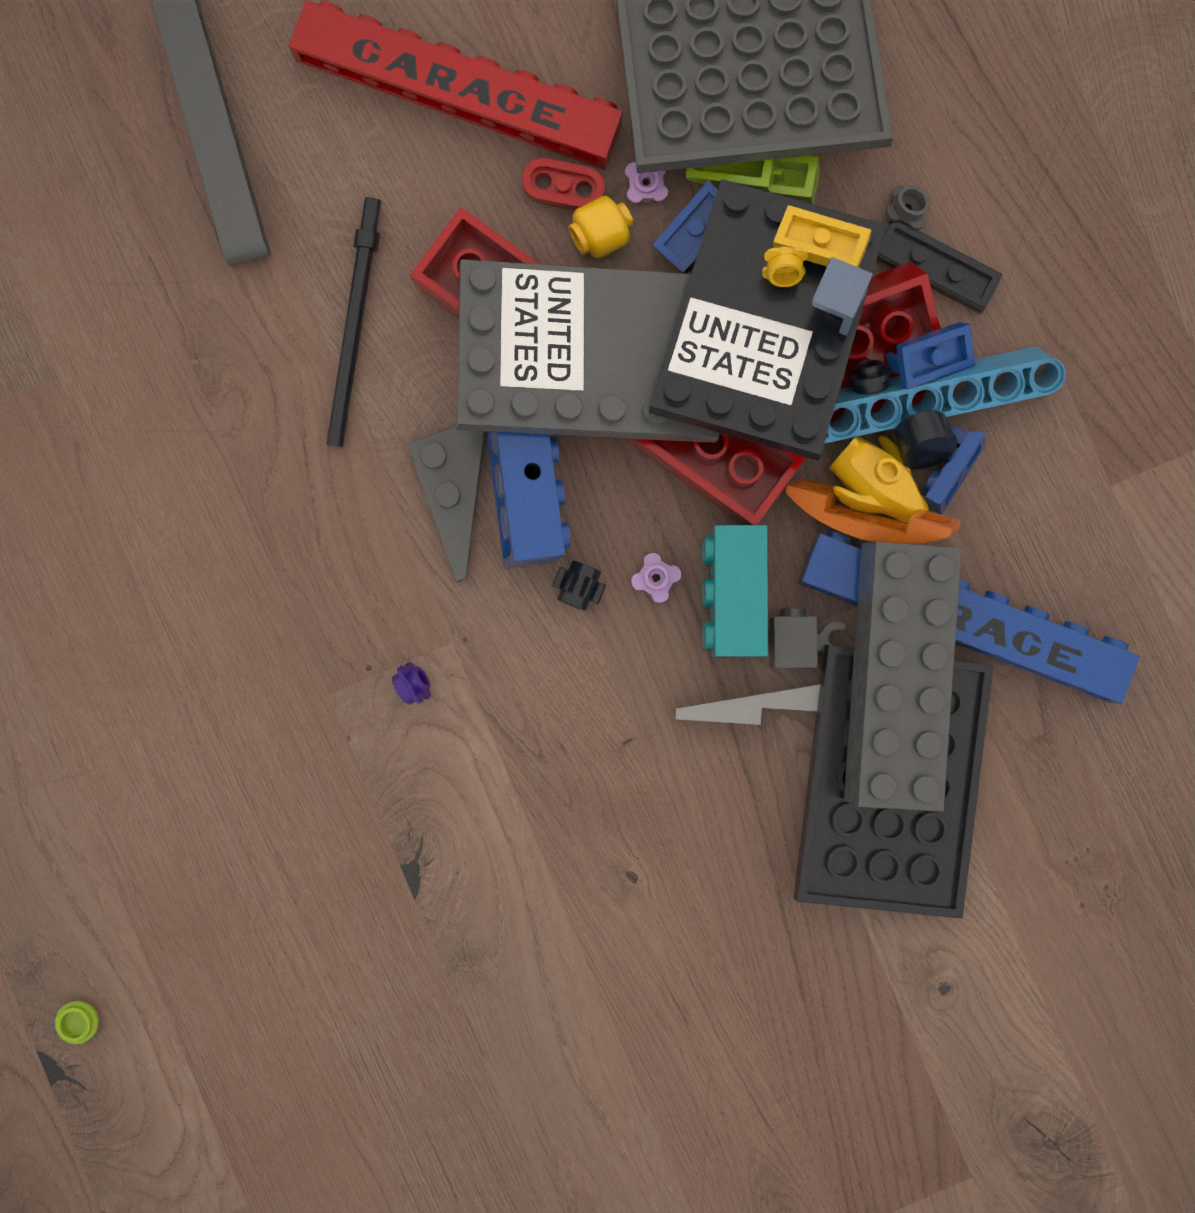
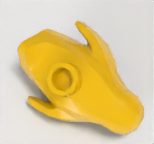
[828,436,929,523]

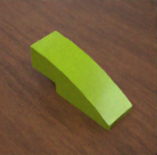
[686,155,821,204]

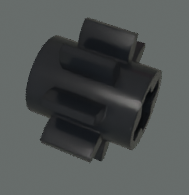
[552,560,606,611]

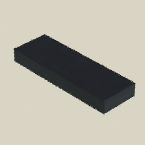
[877,220,1003,314]

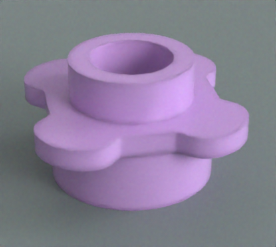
[625,162,668,204]
[631,553,681,603]

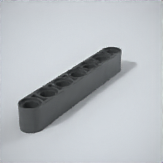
[151,0,271,267]

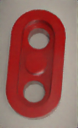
[522,158,605,210]

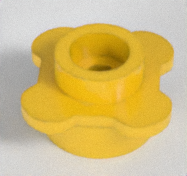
[762,246,808,287]

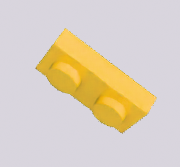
[773,205,871,268]

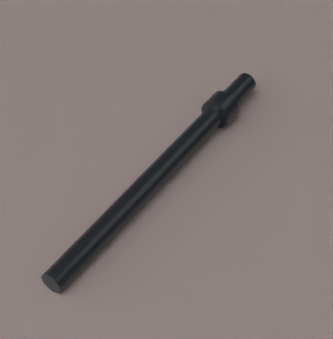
[326,197,381,447]

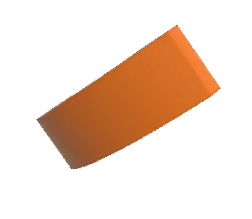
[786,477,961,544]

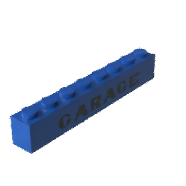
[797,530,1140,704]

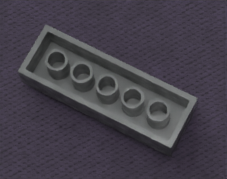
[844,542,962,811]

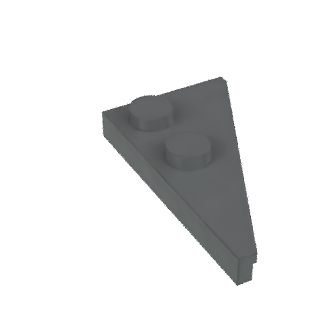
[407,426,485,582]

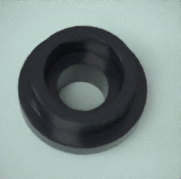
[848,360,892,394]

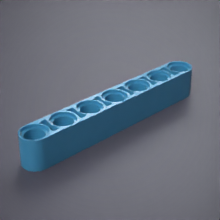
[824,347,1066,444]

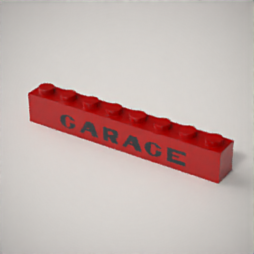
[289,0,623,171]

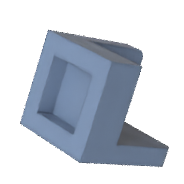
[812,257,873,336]

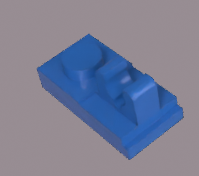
[652,181,718,274]
[886,322,975,390]
[923,425,986,515]

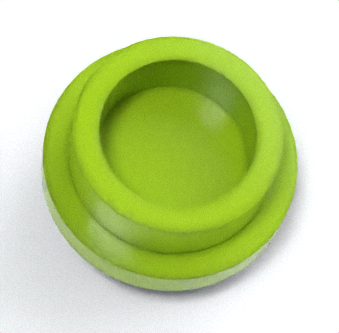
[55,1000,99,1044]

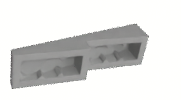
[674,684,820,725]

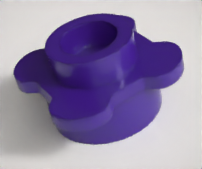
[392,662,431,705]

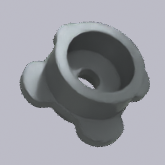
[886,186,930,230]

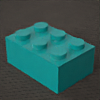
[701,525,768,658]

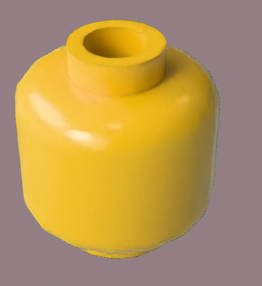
[568,196,634,259]

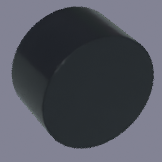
[893,411,957,469]

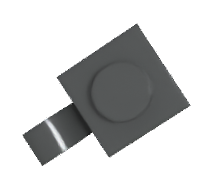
[770,608,846,668]

